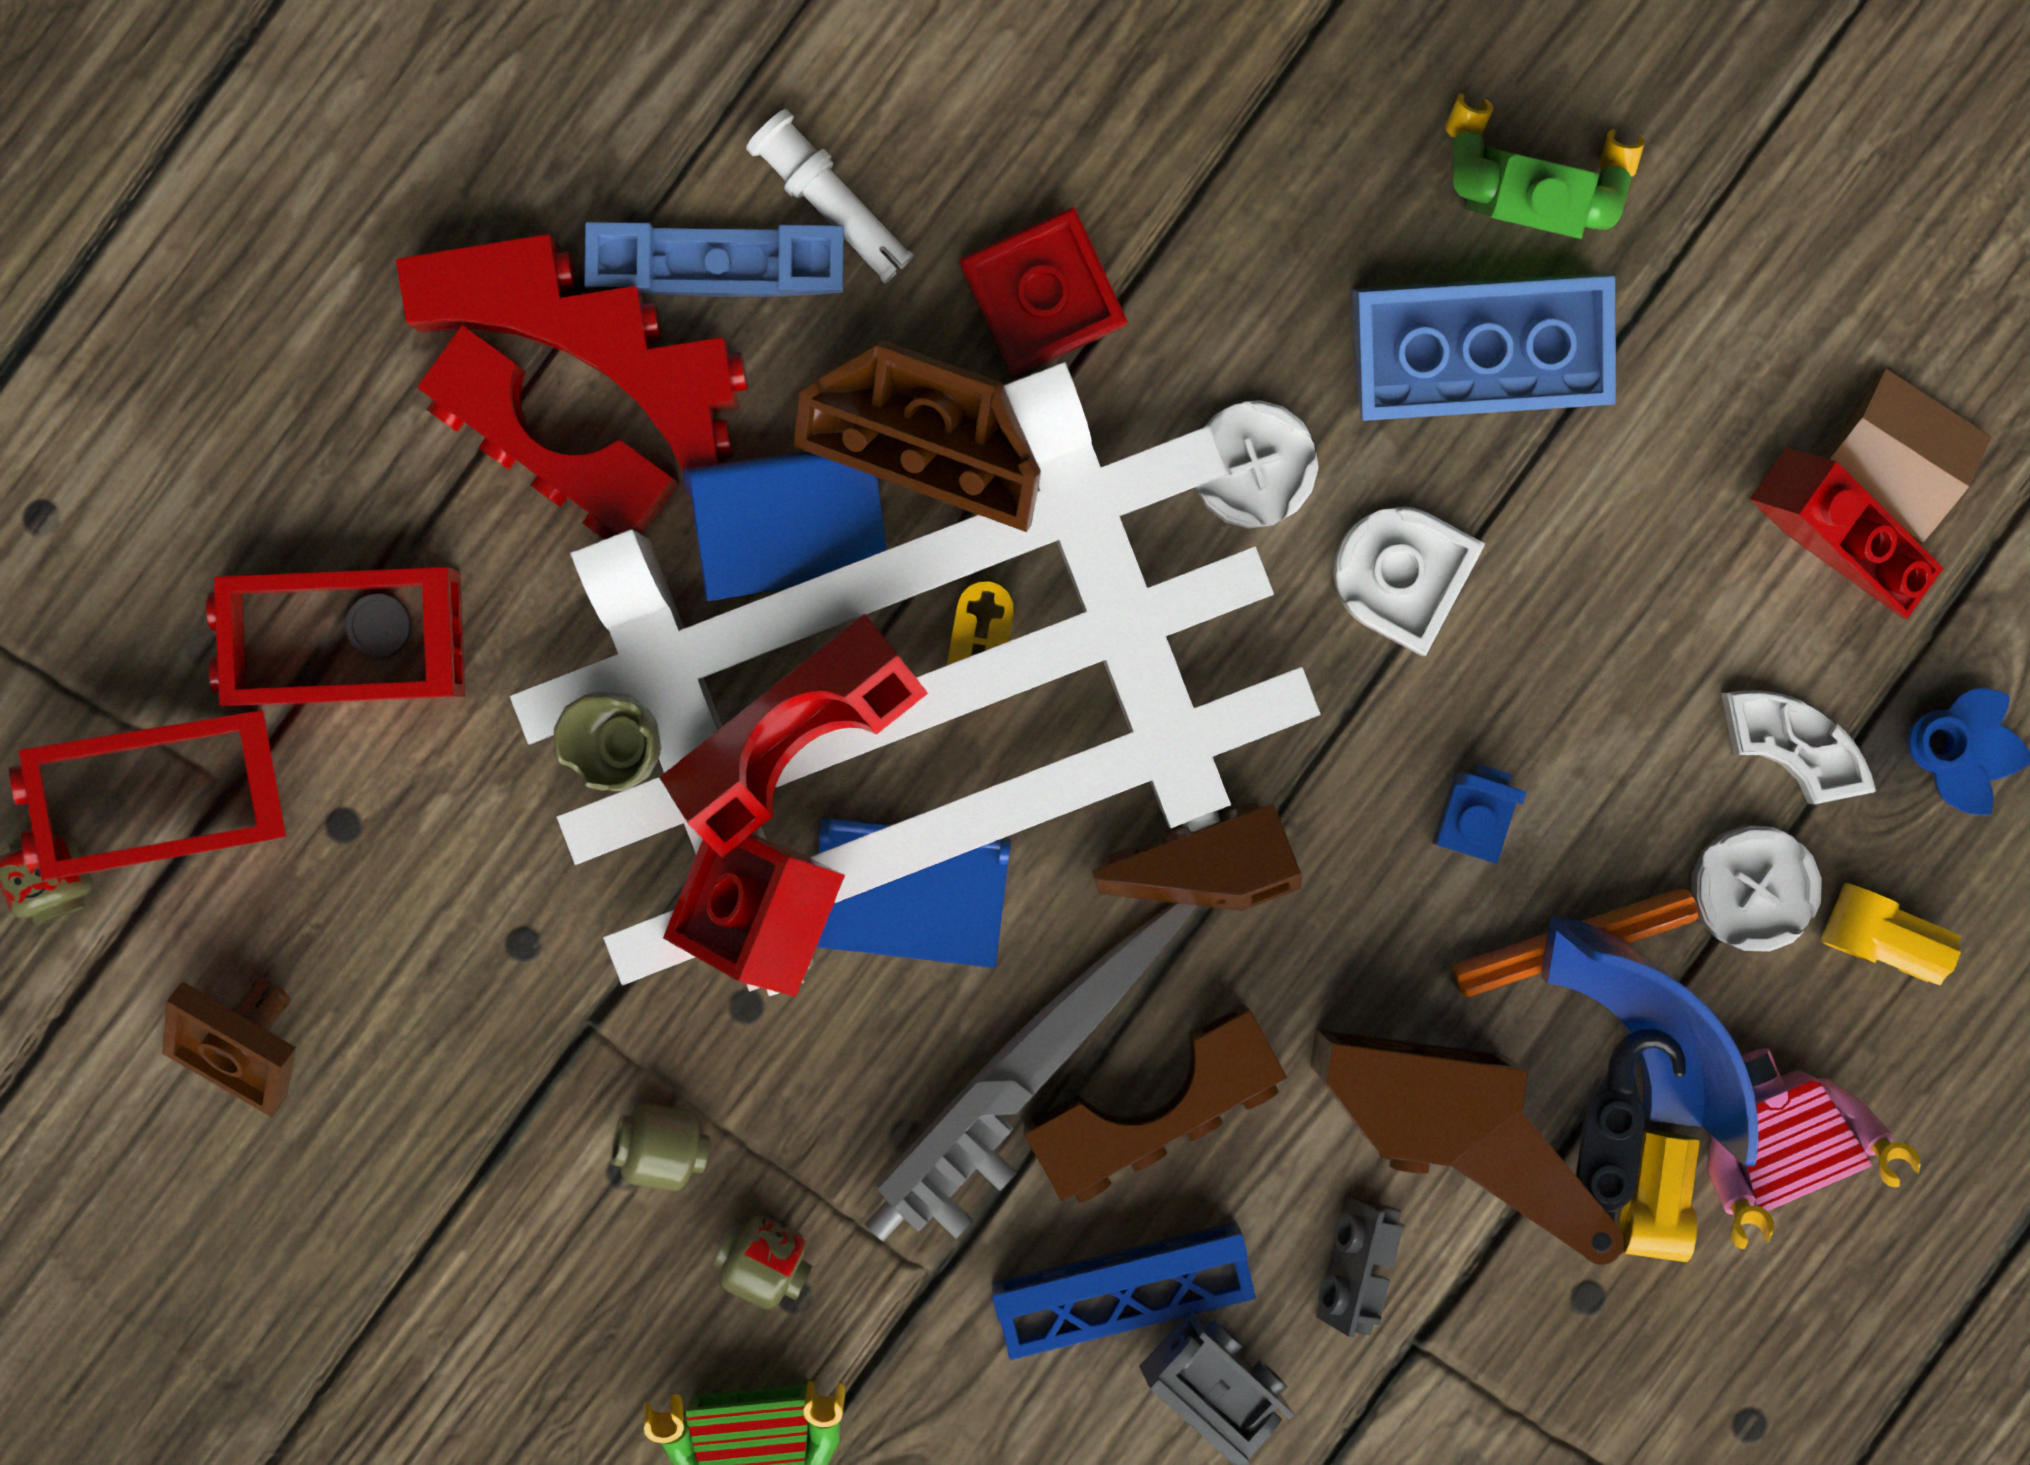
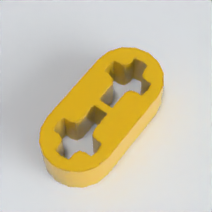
[947,581,1014,665]

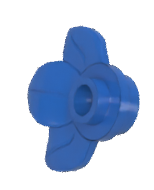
[1907,688,2030,815]

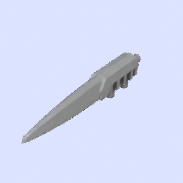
[865,903,1197,1241]

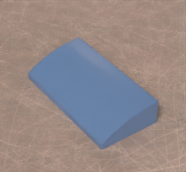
[1351,272,1616,421]

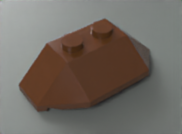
[793,340,1041,532]

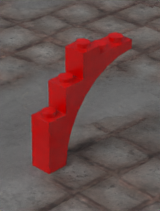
[396,234,748,472]

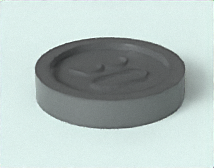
[346,594,411,657]

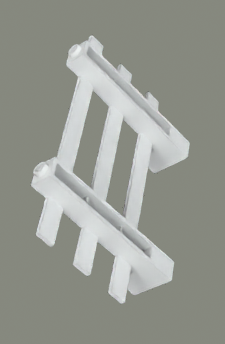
[510,362,1321,996]

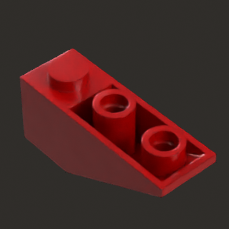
[1750,448,1944,619]

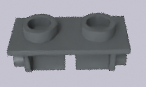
[1316,1195,1405,1337]

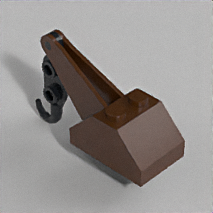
[1311,1029,1686,1265]

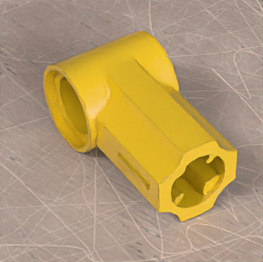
[1820,883,1961,985]
[1618,1129,1700,1262]

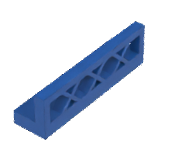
[992,1222,1256,1360]

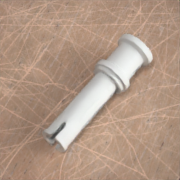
[746,109,914,284]

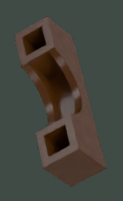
[1024,1004,1287,1202]

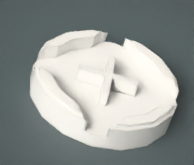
[1195,400,1319,529]
[1691,826,1822,951]

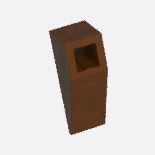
[1092,803,1302,911]

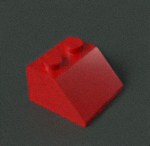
[663,834,845,997]

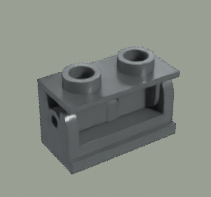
[1139,1311,1294,1465]

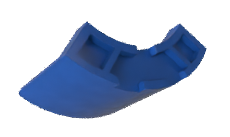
[1541,915,1758,1166]

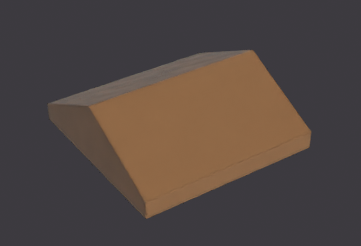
[1825,369,1991,544]

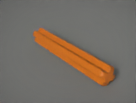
[1452,888,1698,997]

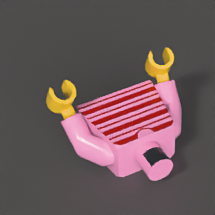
[1706,1048,1920,1249]

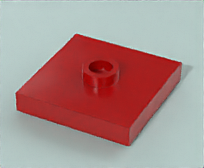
[958,207,1128,379]

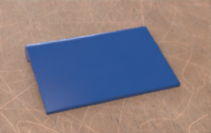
[683,451,887,601]
[816,818,1011,968]

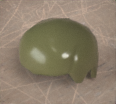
[554,692,662,791]

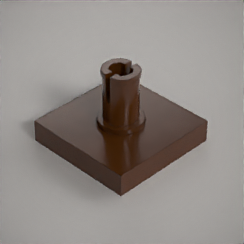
[162,978,296,1117]

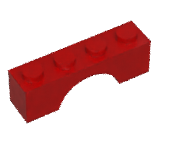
[417,325,680,540]
[659,614,928,858]

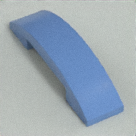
[585,222,844,297]

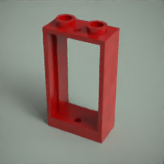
[206,567,466,707]
[9,710,286,881]

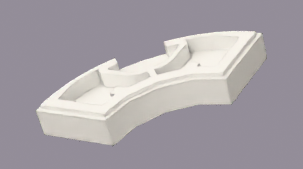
[1721,691,1876,804]

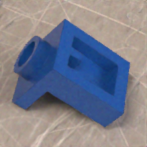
[1433,764,1527,864]

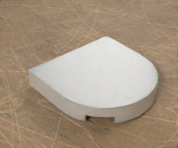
[1333,507,1485,656]

